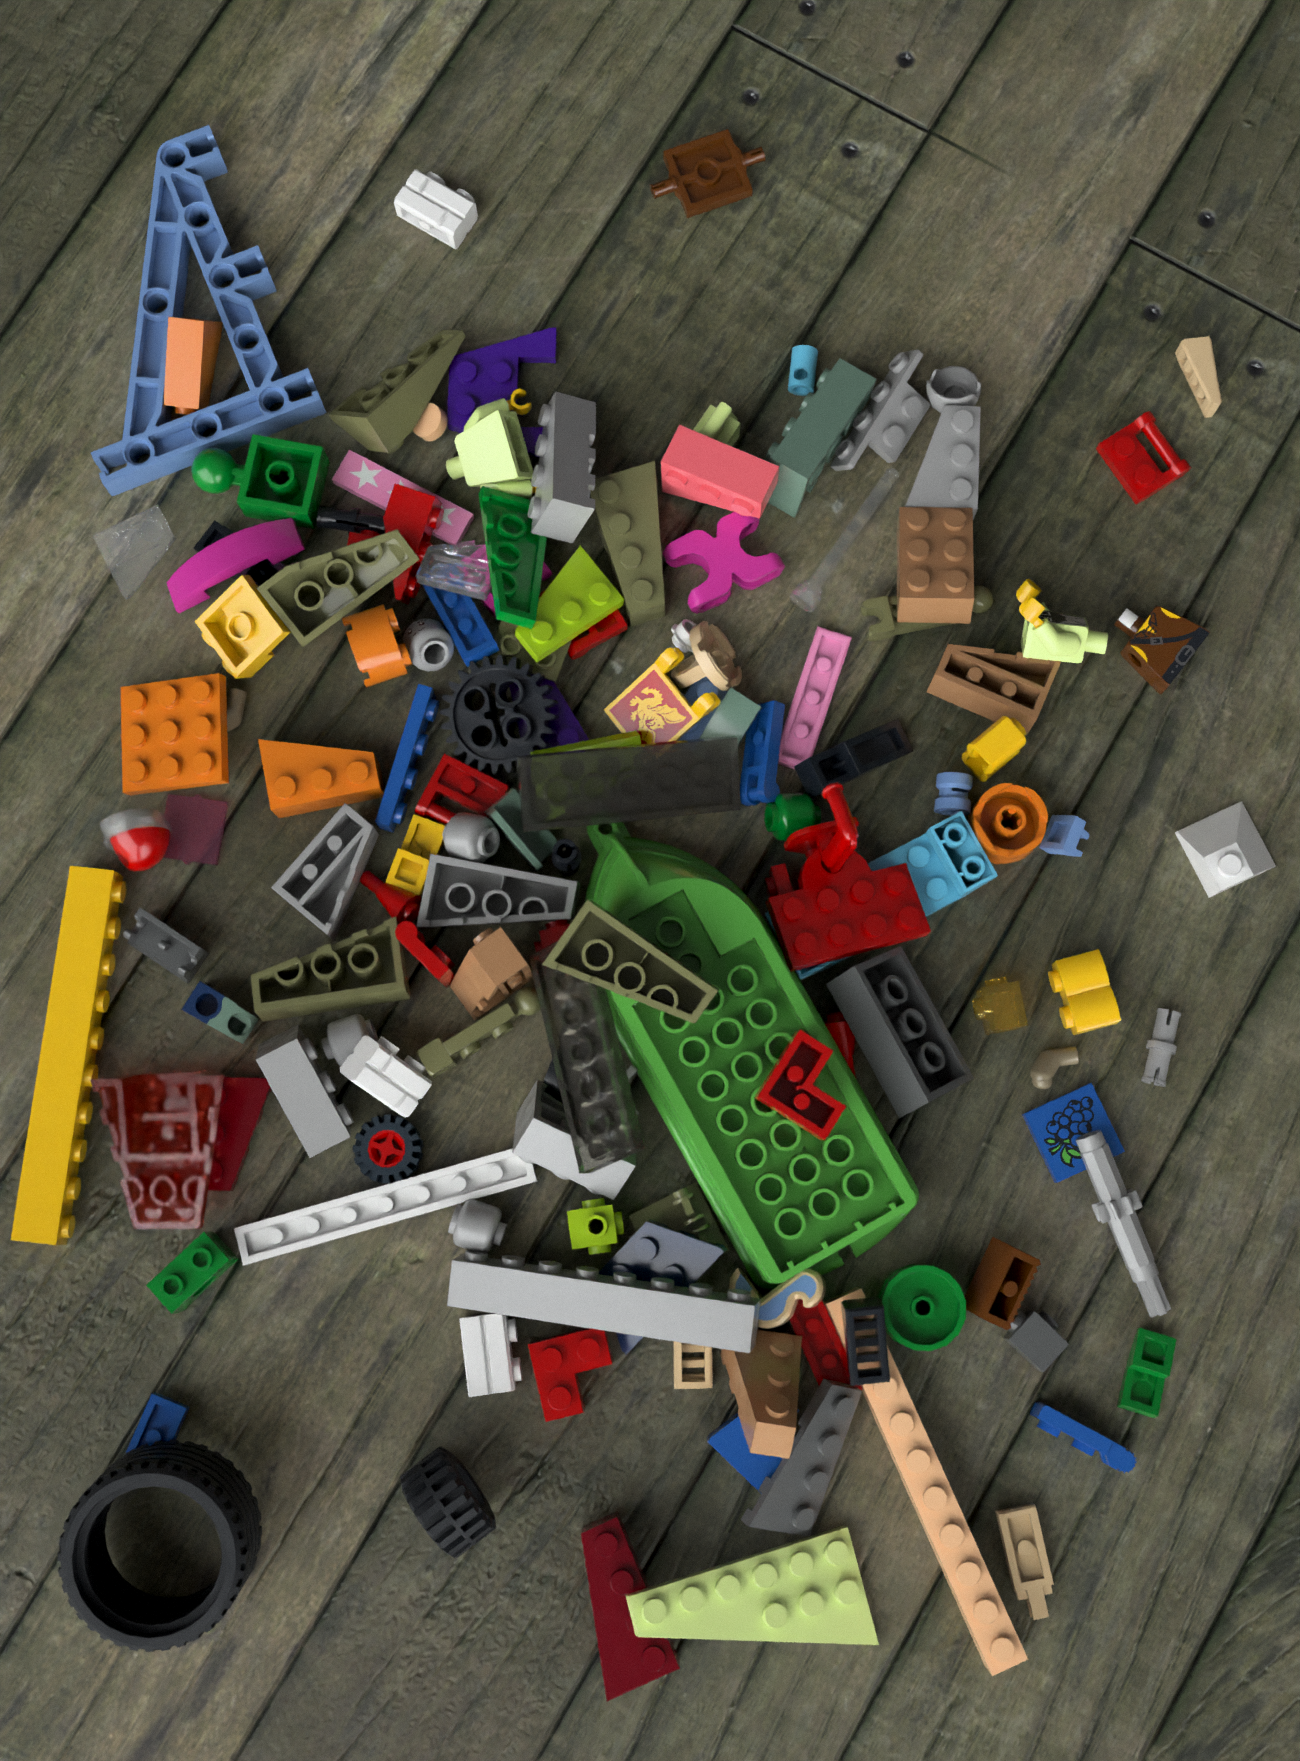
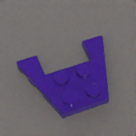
[447,328,557,458]

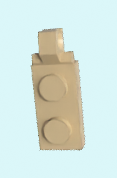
[995,1503,1054,1620]

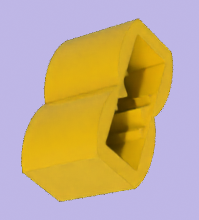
[962,716,1026,782]
[1048,949,1121,1035]

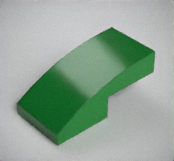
[1117,1328,1177,1418]

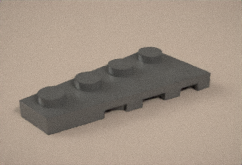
[741,1379,862,1537]

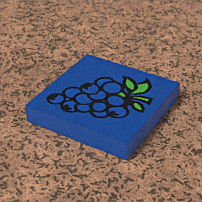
[1022,1083,1125,1183]

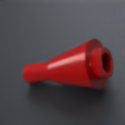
[359,870,421,923]
[824,1011,856,1078]

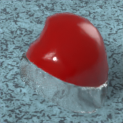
[100,808,172,871]

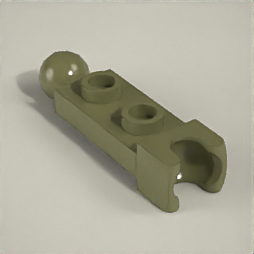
[860,585,993,642]
[416,987,543,1079]

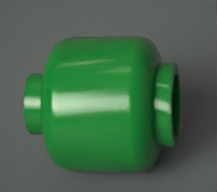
[764,793,821,841]

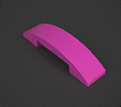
[167,518,305,614]

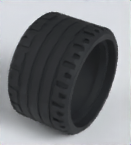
[58,1440,262,1652]

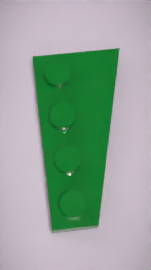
[478,486,547,629]

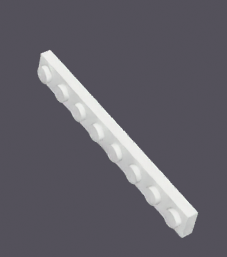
[234,1148,537,1265]

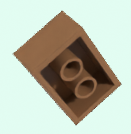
[897,507,974,624]

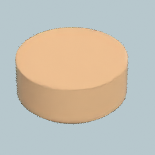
[413,403,448,441]

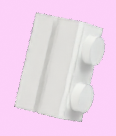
[394,169,478,249]
[340,1035,432,1118]
[459,1313,523,1397]

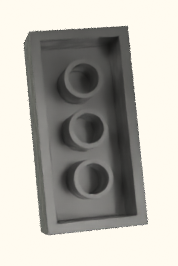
[826,946,974,1118]

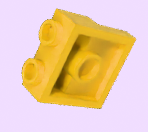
[195,575,291,678]

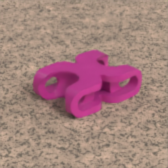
[663,512,785,614]

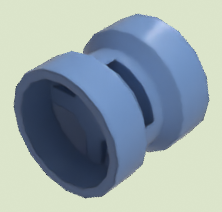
[934,772,973,816]

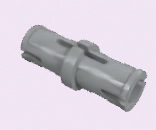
[1141,1008,1181,1087]

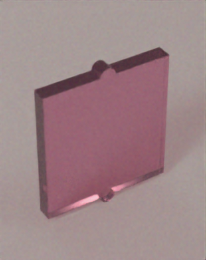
[162,794,229,865]

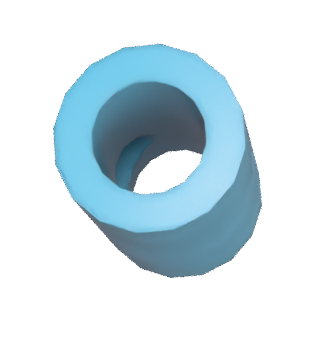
[788,345,818,396]

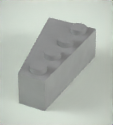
[528,392,596,543]

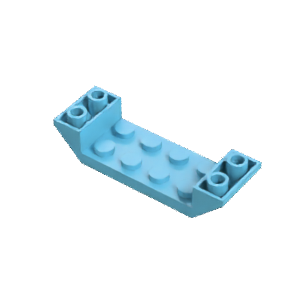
[765,811,998,980]

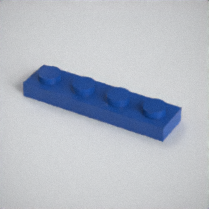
[375,684,439,833]

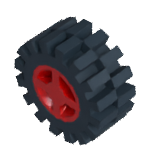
[353,1115,424,1183]

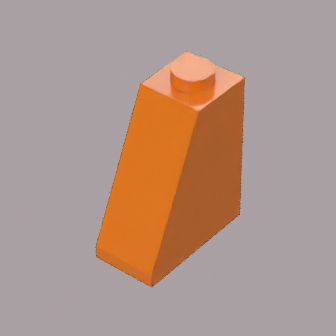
[163,317,223,415]

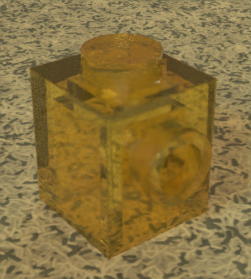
[973,977,1028,1035]

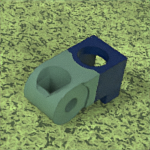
[181,981,259,1044]

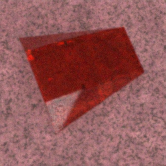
[90,1070,224,1229]

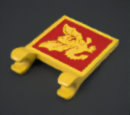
[604,647,721,766]

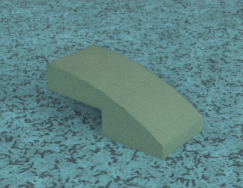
[692,687,762,771]

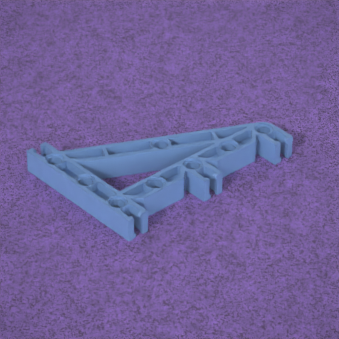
[91,125,326,496]

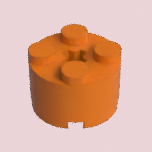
[342,604,412,688]
[967,783,1048,864]

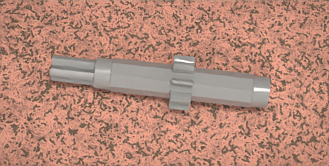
[1075,1130,1171,1317]

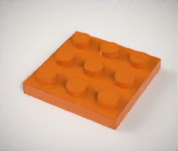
[121,673,229,796]

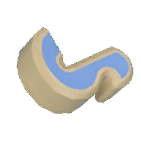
[729,1268,826,1329]

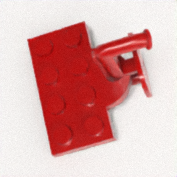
[765,782,931,972]

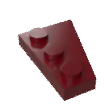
[193,1077,272,1191]

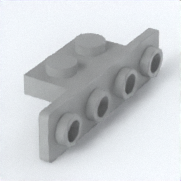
[830,349,931,471]

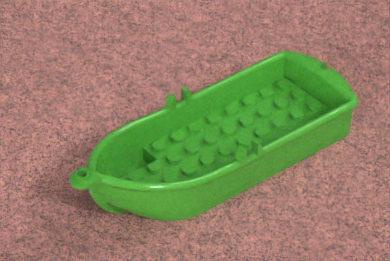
[585,810,919,1290]

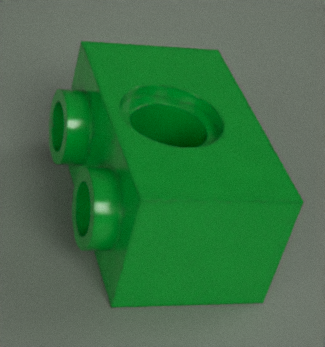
[146,1231,238,1314]

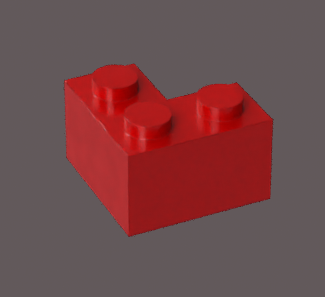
[754,1029,846,1140]
[528,1328,613,1422]

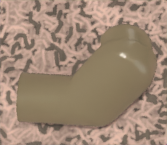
[1030,1046,1079,1089]

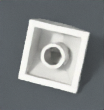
[1175,801,1276,898]

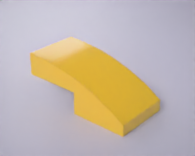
[386,814,445,895]

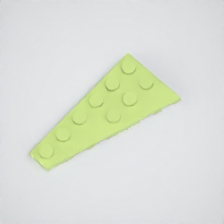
[626,1526,879,1645]

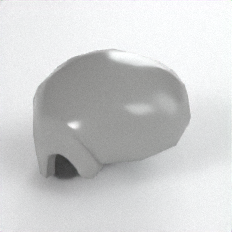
[926,366,981,413]

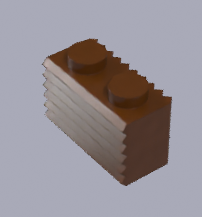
[965,1237,1041,1330]

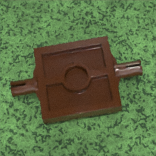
[650,129,766,218]

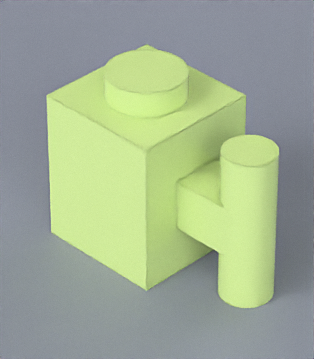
[693,402,741,446]

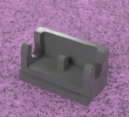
[123,907,210,984]

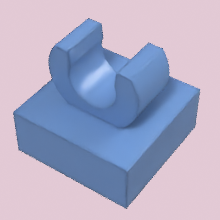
[1039,815,1090,857]

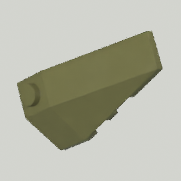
[329,330,466,453]
[257,529,420,647]

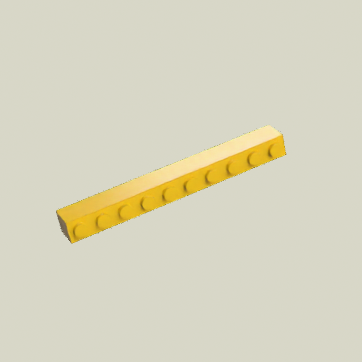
[11,866,127,1245]

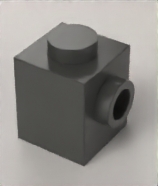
[1003,1310,1069,1373]

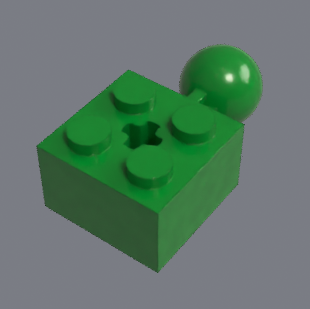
[191,434,330,529]

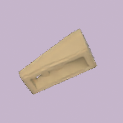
[1175,336,1222,418]
[673,1341,712,1389]

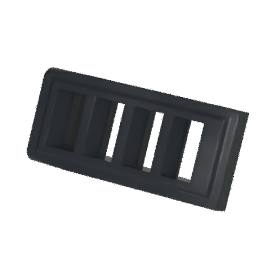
[841,1297,890,1386]

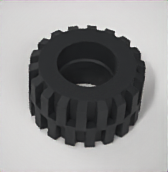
[400,1447,496,1558]

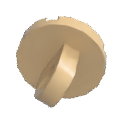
[671,621,742,691]

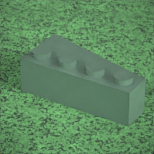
[764,358,876,518]

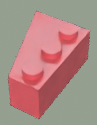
[661,425,779,519]

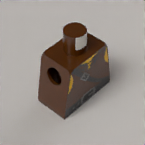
[1114,606,1210,694]

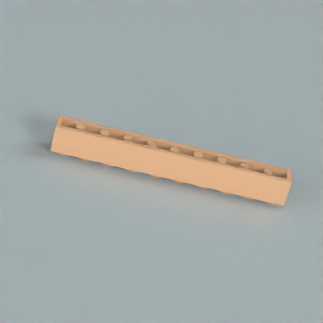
[823,1287,1028,1676]

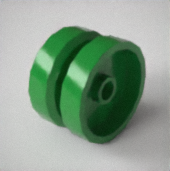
[877,1264,966,1351]

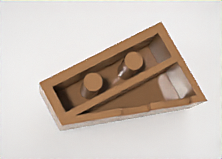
[449,927,535,1021]
[720,1330,802,1459]

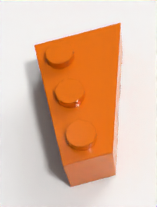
[258,739,385,818]

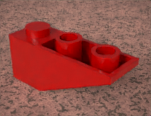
[383,483,444,605]

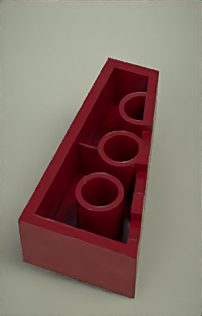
[581,1511,680,1702]

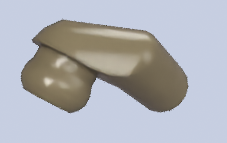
[227,689,247,732]

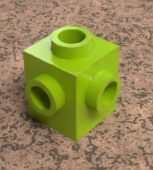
[567,1198,625,1255]

